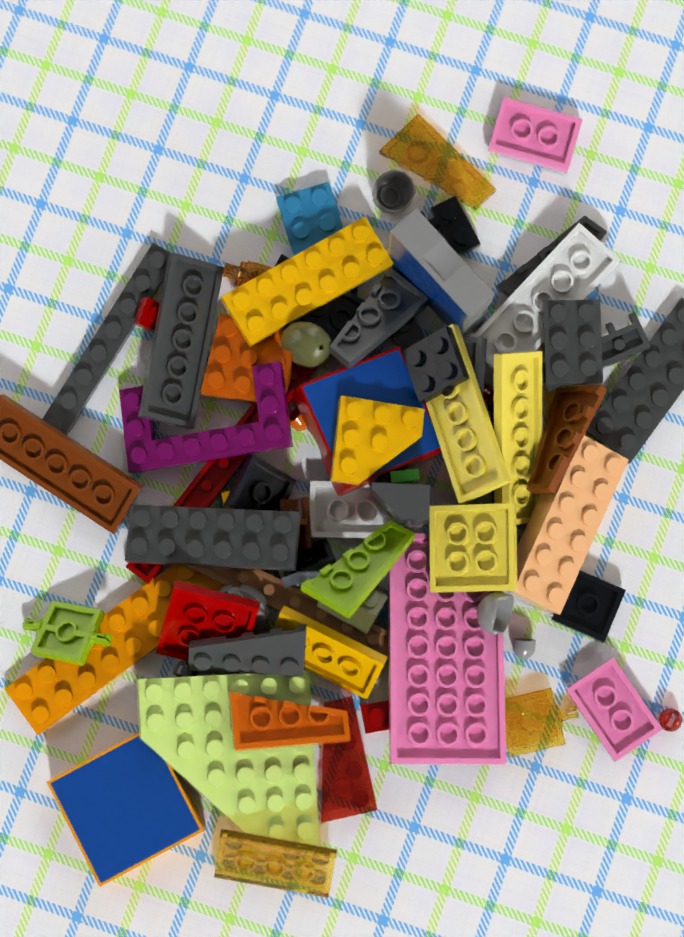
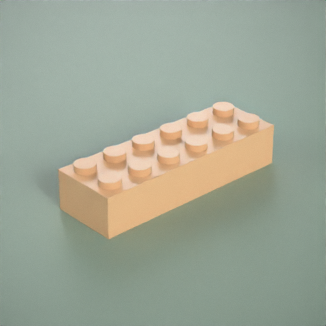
[505,435,629,615]

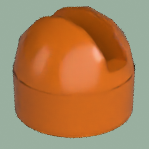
[289,408,307,431]

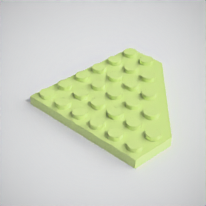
[137,670,320,849]

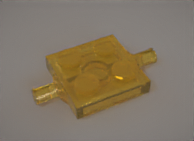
[505,688,579,758]

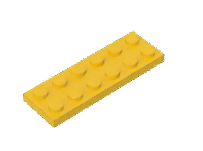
[221,216,394,347]

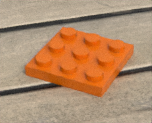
[200,313,294,405]

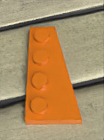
[229,692,351,752]

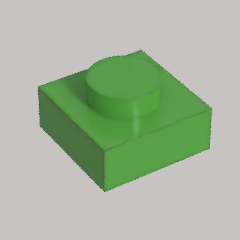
[389,468,420,484]

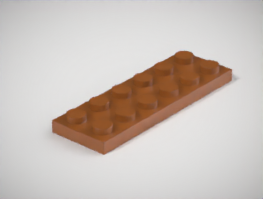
[0,394,143,534]

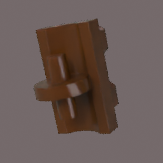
[280,497,313,550]

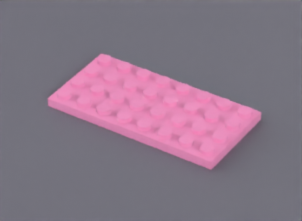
[388,533,506,765]

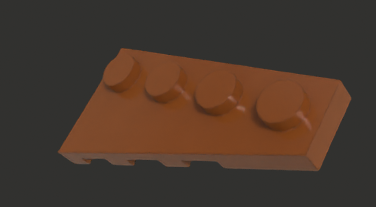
[526,384,607,494]

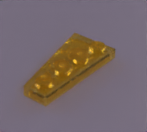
[379,113,496,211]

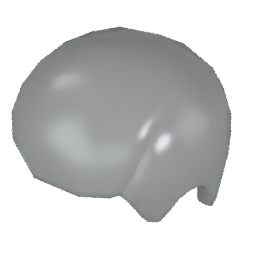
[372,169,416,215]
[476,591,514,635]

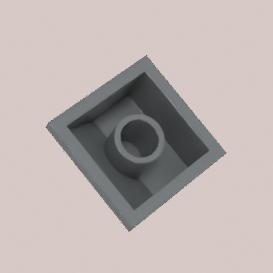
[371,482,430,531]

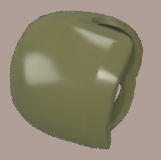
[281,322,332,369]

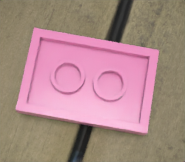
[488,97,583,173]
[565,657,662,762]

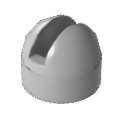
[512,638,536,659]

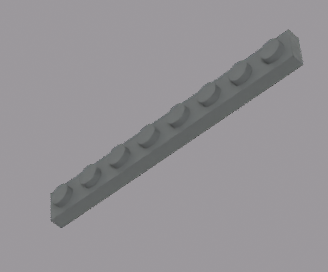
[43,243,170,435]

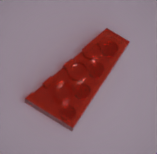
[321,696,377,823]

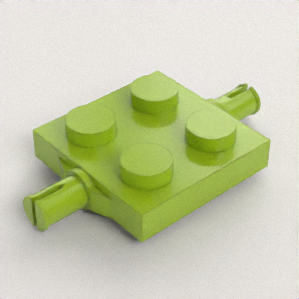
[23,600,112,666]

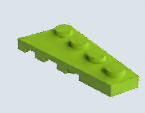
[301,520,415,619]

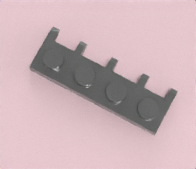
[542,312,651,393]

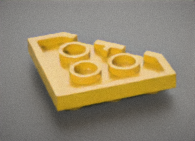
[330,395,425,485]

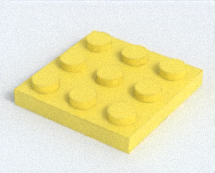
[429,503,517,593]

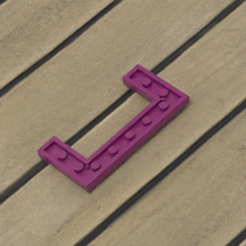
[119,361,293,474]

